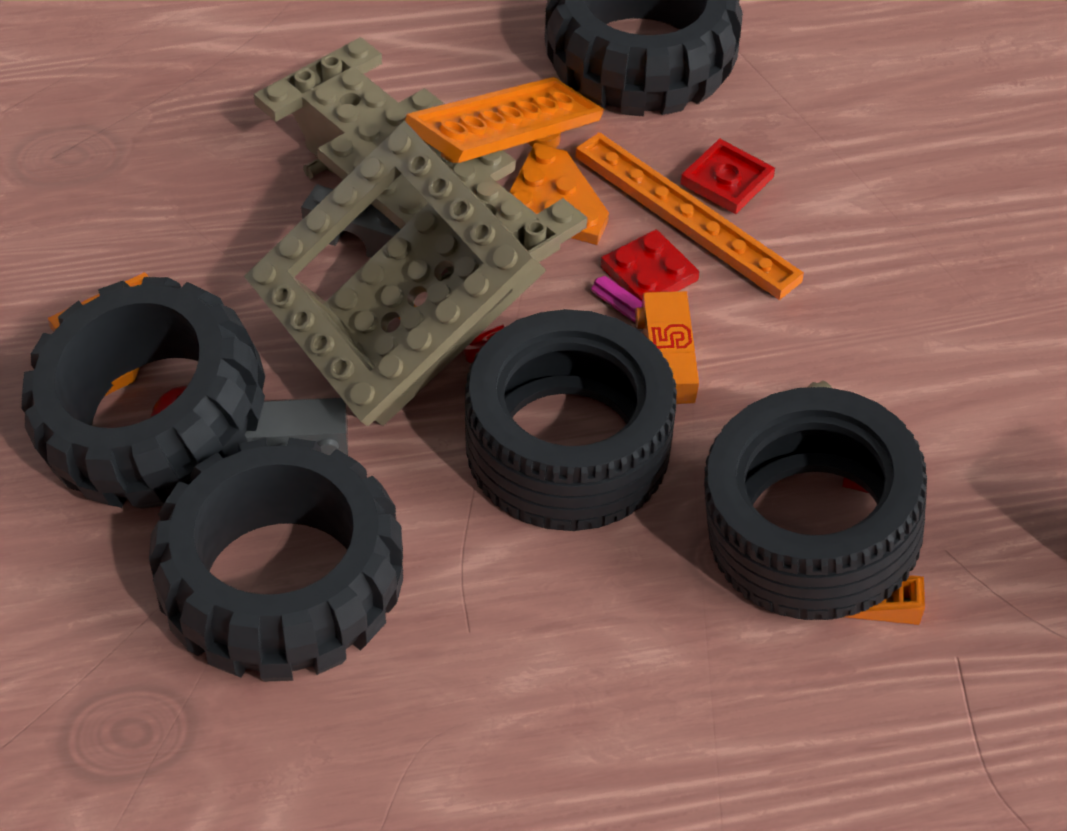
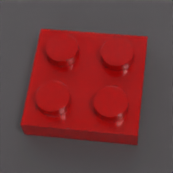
[680,138,775,214]
[600,229,700,301]

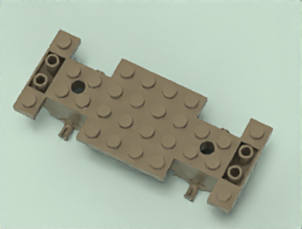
[254,37,588,281]

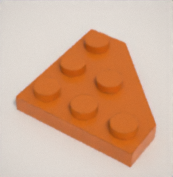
[509,143,609,245]

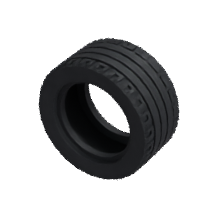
[465,309,677,531]
[704,387,927,620]

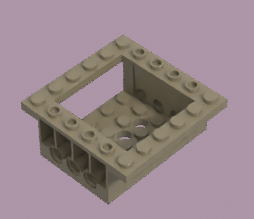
[244,121,546,426]

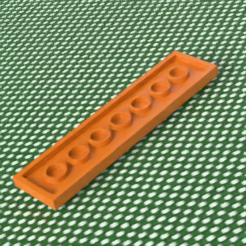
[404,77,605,163]

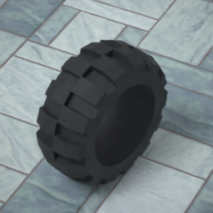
[544,0,743,116]
[21,277,265,509]
[149,437,404,682]

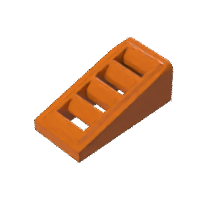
[845,575,925,625]

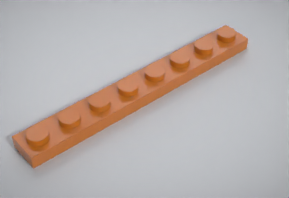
[576,132,804,300]

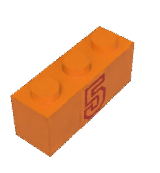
[635,291,699,404]

